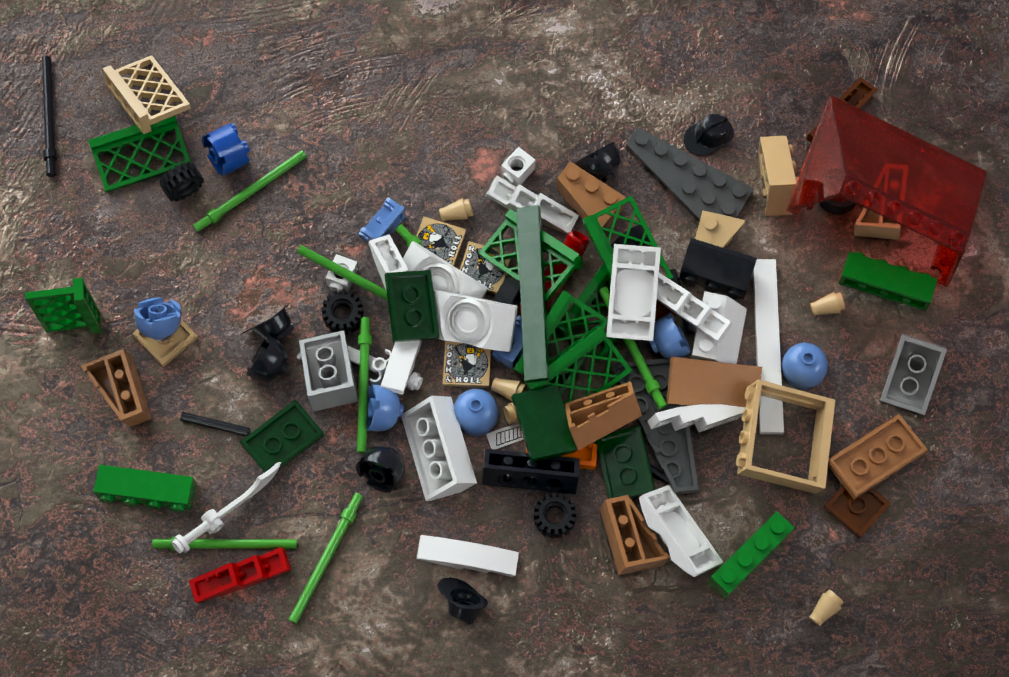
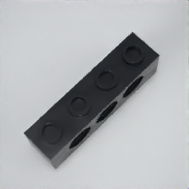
[482,449,580,494]

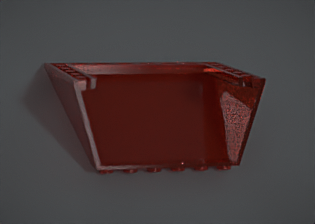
[787,95,987,287]

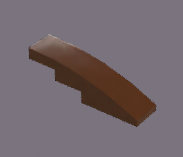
[806,77,878,152]

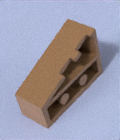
[556,161,626,233]
[81,349,152,427]
[564,381,642,450]
[599,495,670,576]

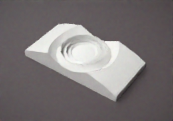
[403,241,489,299]
[606,244,661,341]
[433,289,518,352]
[639,485,724,577]

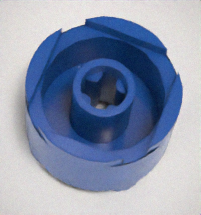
[202,123,250,176]

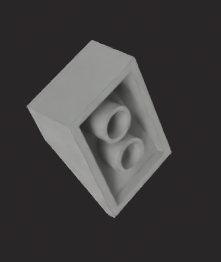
[299,330,358,412]
[880,333,947,415]

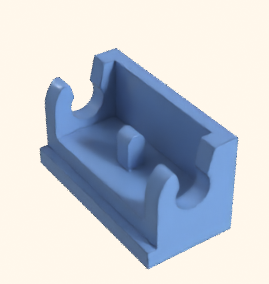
[358,198,406,242]
[491,316,523,369]

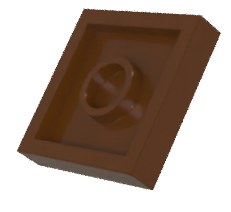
[823,486,891,539]

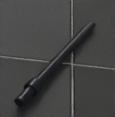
[42,56,57,177]

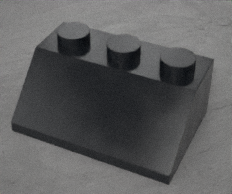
[679,238,757,299]

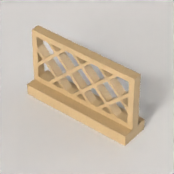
[103,55,191,134]

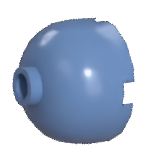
[134,298,181,341]
[649,312,692,359]
[781,342,828,390]
[367,384,404,431]
[454,389,499,437]

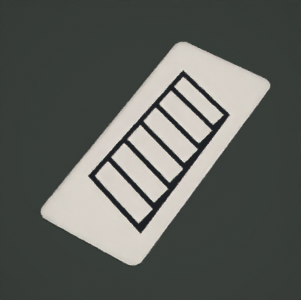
[486,424,524,450]

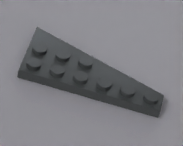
[626,127,754,221]
[610,358,699,495]

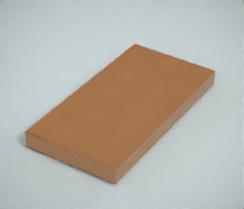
[666,357,762,408]
[828,414,928,500]

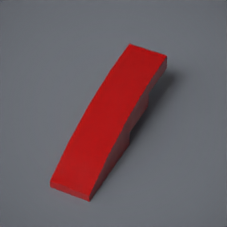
[189,547,292,603]

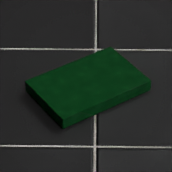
[385,270,440,343]
[511,385,577,462]
[240,399,325,473]
[596,425,655,500]

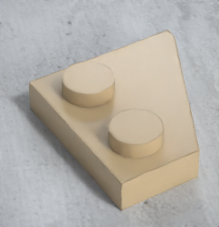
[695,210,746,248]

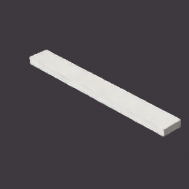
[753,259,784,435]

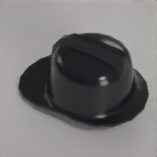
[684,114,734,156]
[241,304,294,340]
[438,578,488,625]

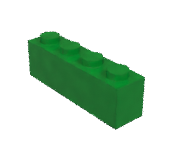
[838,251,937,311]
[93,464,196,512]
[708,511,794,600]

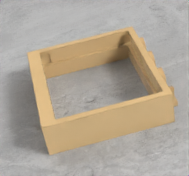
[736,379,835,494]

